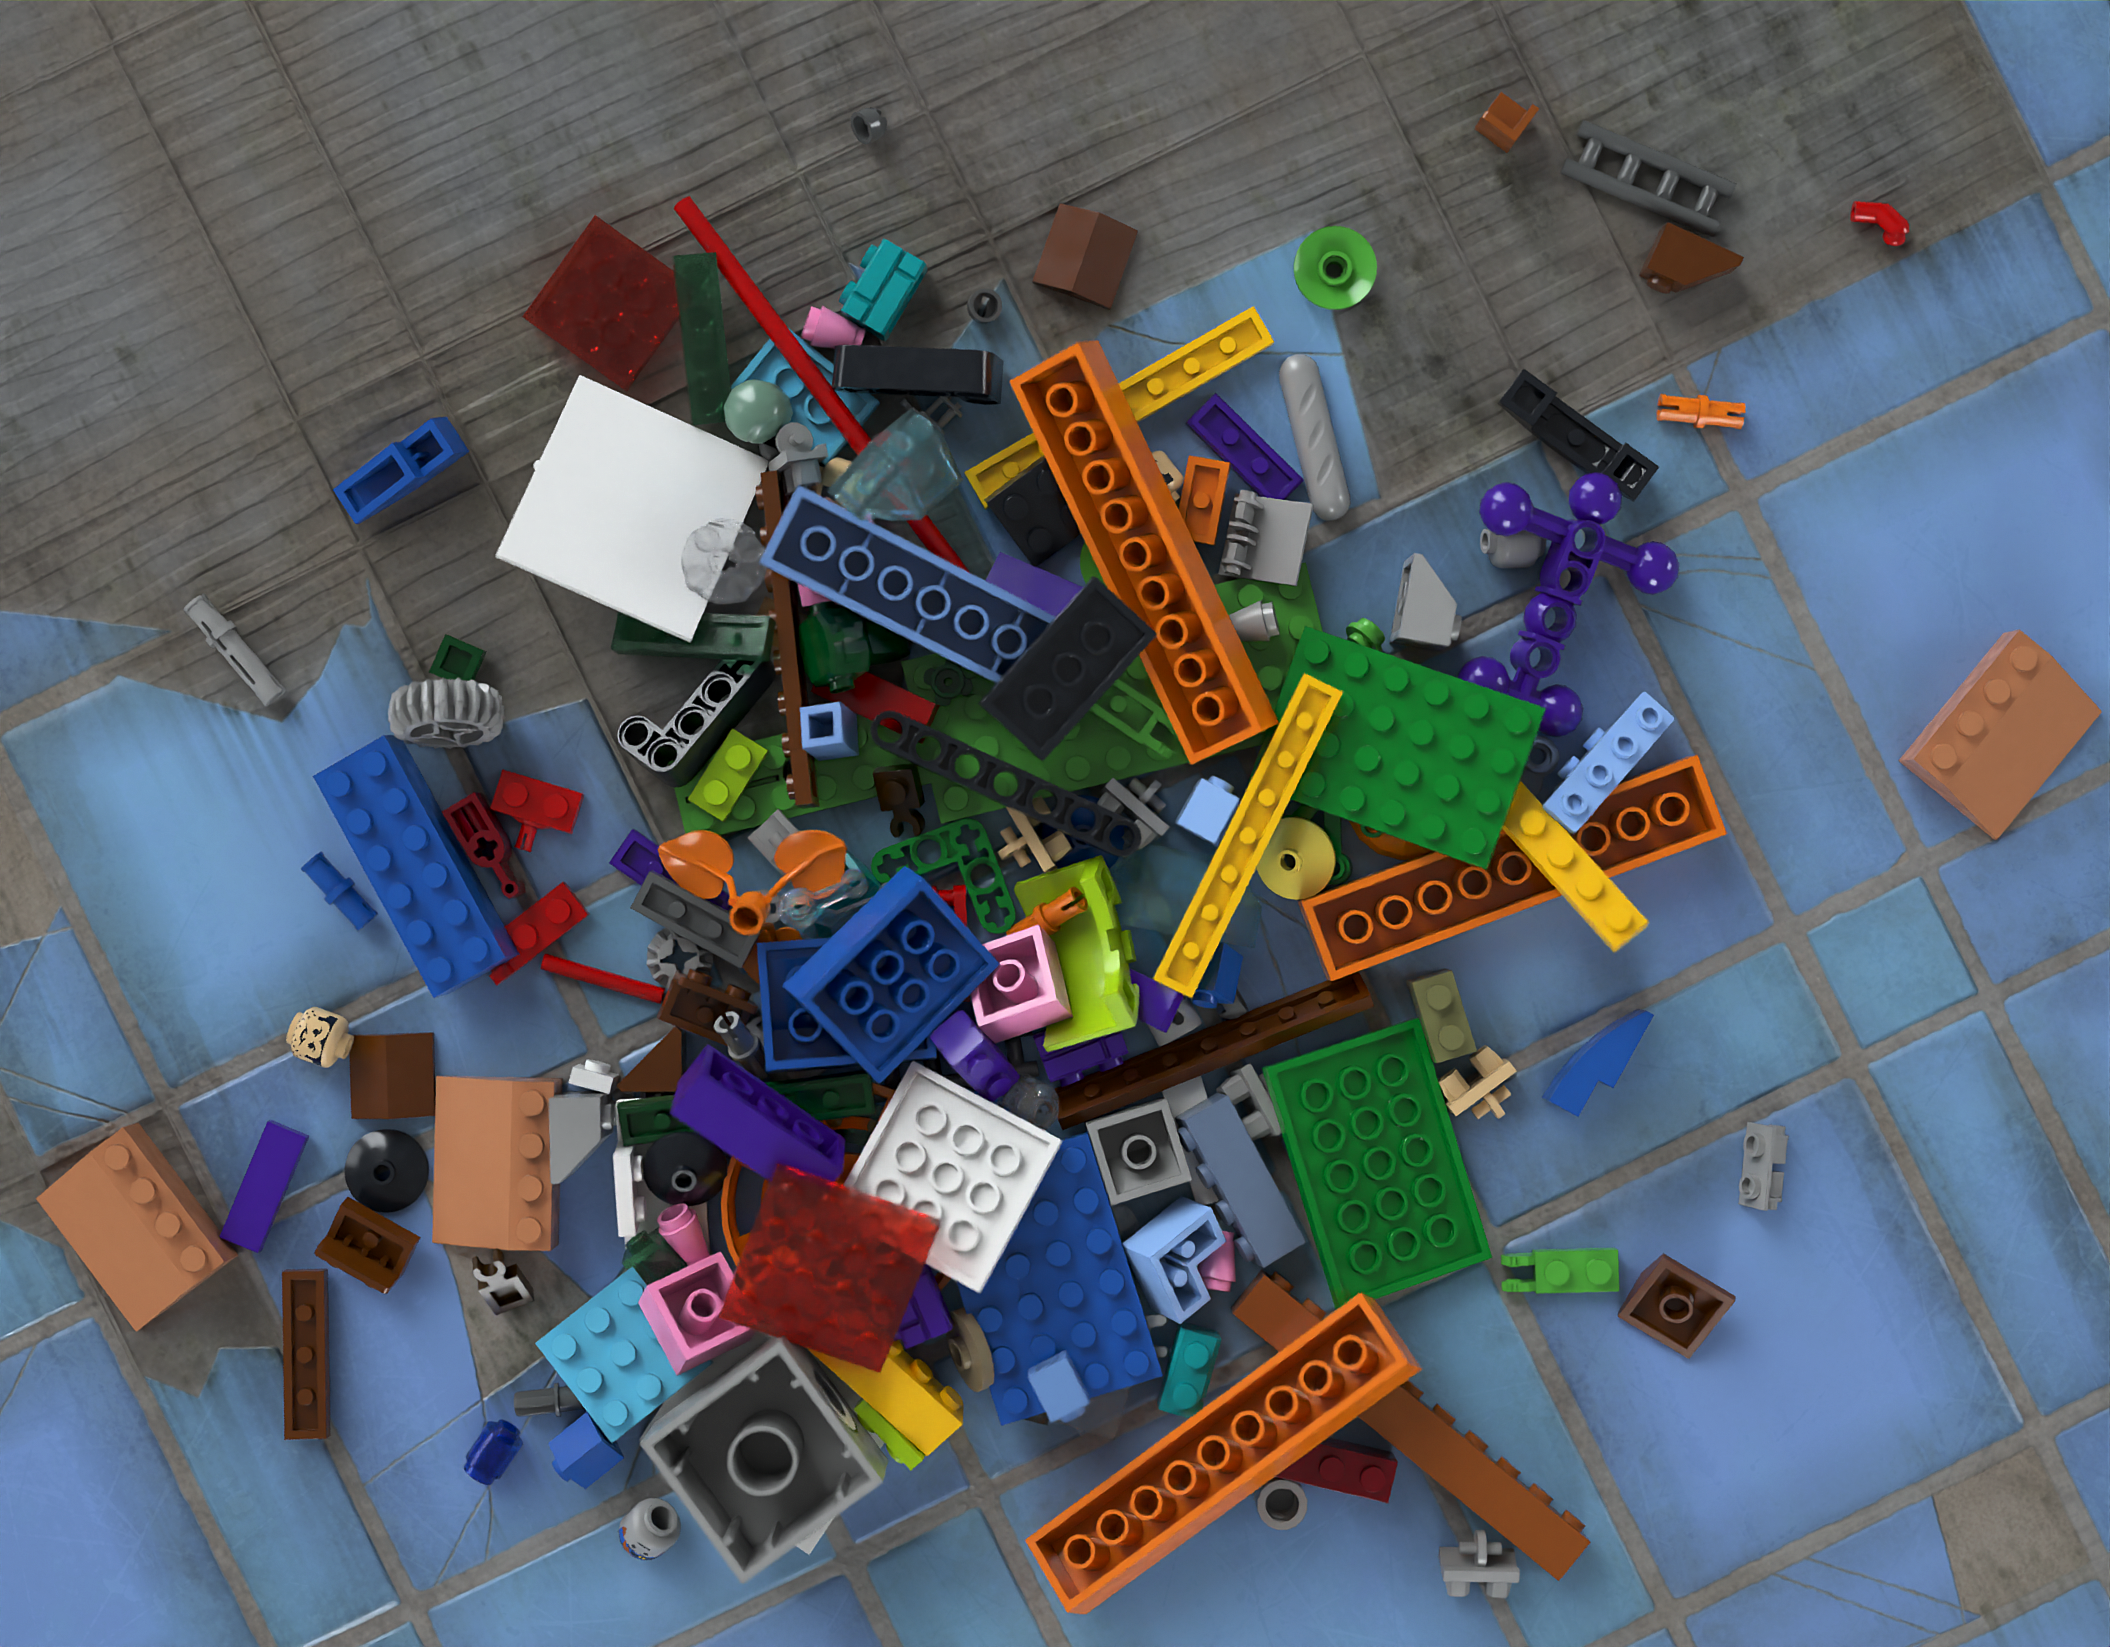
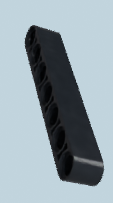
[871,711,1142,857]

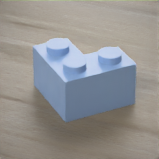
[1174,775,1240,847]
[1122,1196,1226,1324]

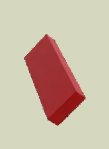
[811,672,940,744]

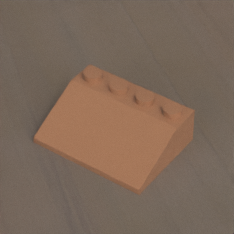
[1899,629,2102,840]
[432,1076,562,1251]
[36,1122,238,1332]

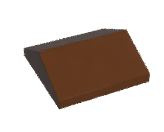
[1032,203,1138,310]
[349,1032,436,1119]
[1618,1253,1736,1359]

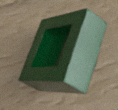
[429,634,487,681]

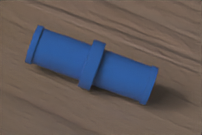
[301,851,378,931]

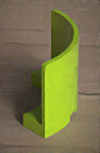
[1014,855,1139,1052]

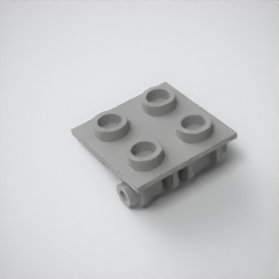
[1219,490,1314,586]

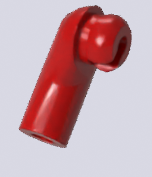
[1851,201,1909,246]

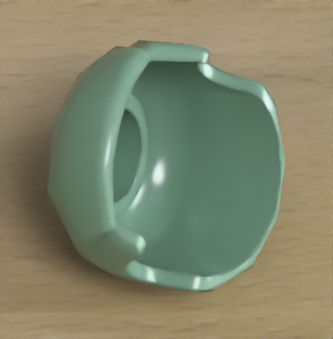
[724,379,793,444]

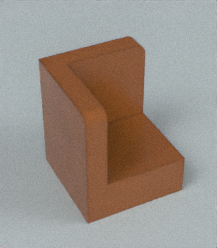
[1474,92,1539,153]

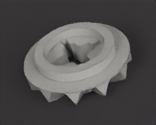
[646,928,714,989]

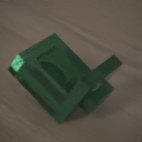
[621,1227,688,1285]

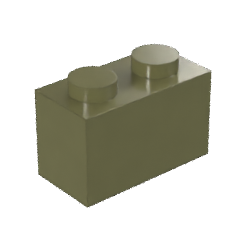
[1406,969,1477,1063]

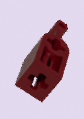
[442,792,526,899]

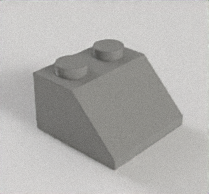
[1389,553,1462,652]
[549,1091,618,1184]
[1084,1097,1192,1206]

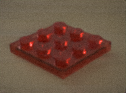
[522,215,699,392]

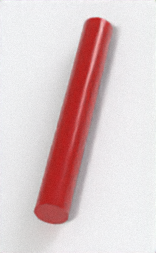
[540,953,666,1004]

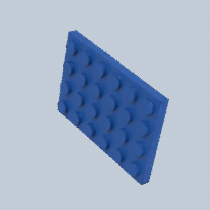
[956,1131,1163,1426]

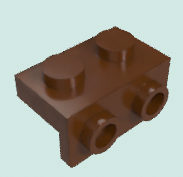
[657,968,758,1046]
[314,1197,421,1294]

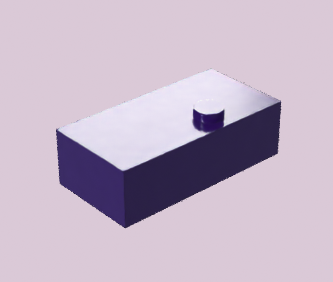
[670,1044,846,1210]

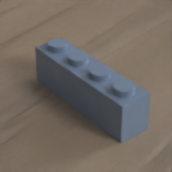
[1175,1093,1306,1268]

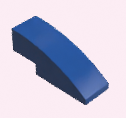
[333,417,469,524]
[1542,1009,1654,1117]

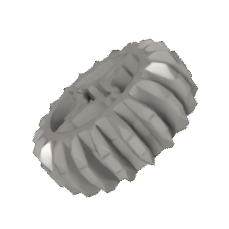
[388,678,505,749]

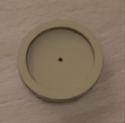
[946,1307,994,1392]

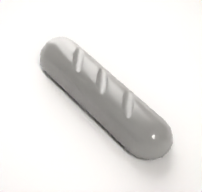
[1279,354,1351,521]

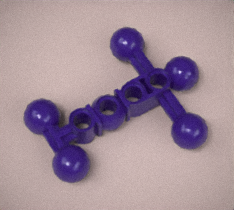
[1457,472,1680,737]

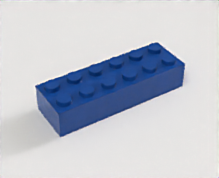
[313,735,519,998]

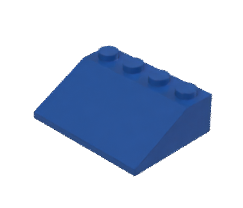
[782,866,1000,1084]
[757,938,937,1074]

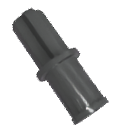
[514,1383,585,1417]

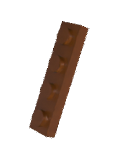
[282,1269,330,1440]

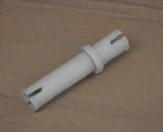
[183,594,286,707]

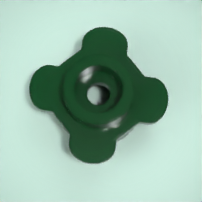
[924,659,973,706]

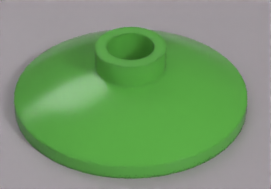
[1293,226,1377,310]

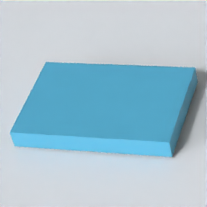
[730,329,880,466]

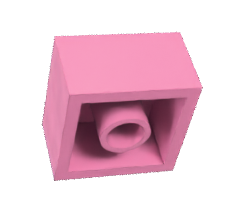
[971,925,1073,1043]
[638,1251,761,1376]

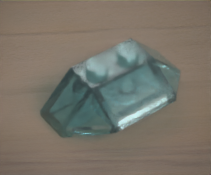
[827,408,963,520]
[1109,844,1262,948]

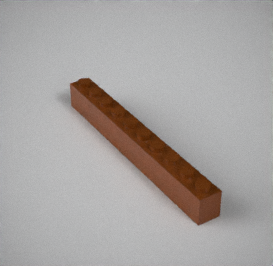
[1230,1269,1591,1581]

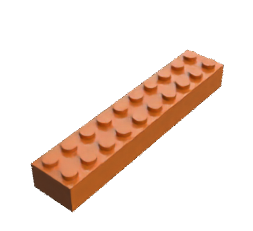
[1009,340,1279,765]
[1297,755,1727,981]
[1025,1292,1422,1615]

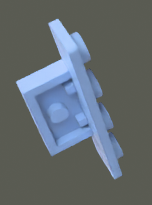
[1542,692,1674,834]

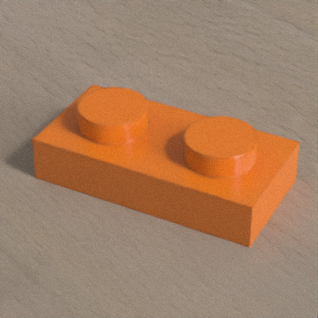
[1178,455,1231,546]

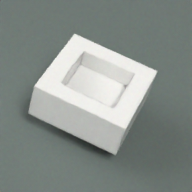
[569,1059,619,1094]

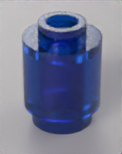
[463,1419,523,1485]

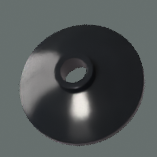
[345,1129,429,1213]
[643,1131,727,1207]

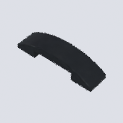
[1498,369,1659,502]

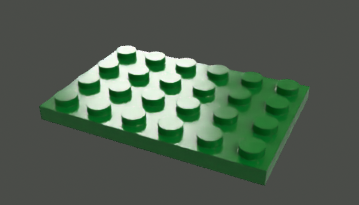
[1248,626,1546,870]
[1262,1018,1492,1310]

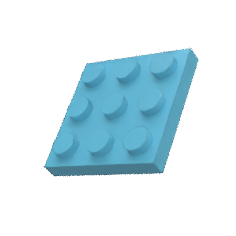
[535,1264,713,1443]

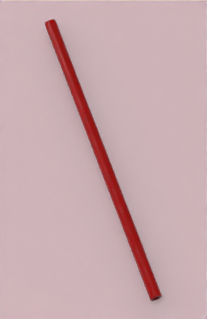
[673,196,971,573]

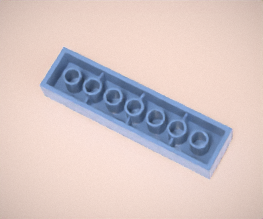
[759,485,1055,684]

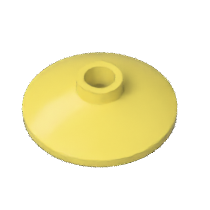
[1256,817,1336,900]

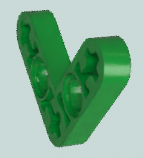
[871,818,1016,934]

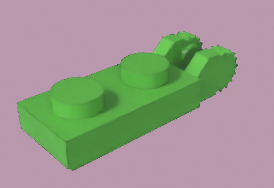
[1089,678,1177,762]
[1501,1248,1619,1294]

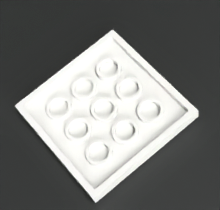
[830,1061,1062,1293]

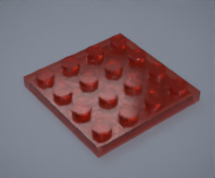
[718,1163,940,1373]

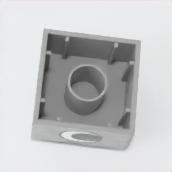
[640,1328,888,1584]

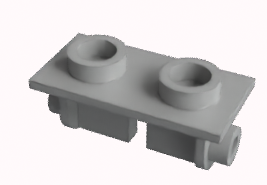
[1739,1122,1789,1211]

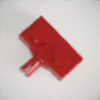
[490,769,584,852]

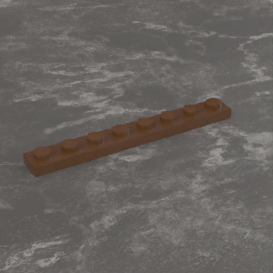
[756,470,820,809]
[1048,971,1374,1131]

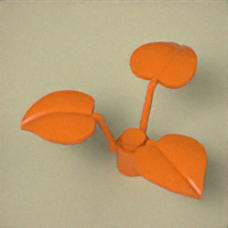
[657,830,847,985]

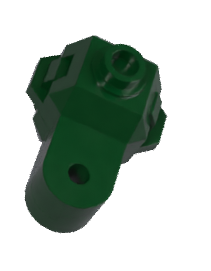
[798,601,910,694]

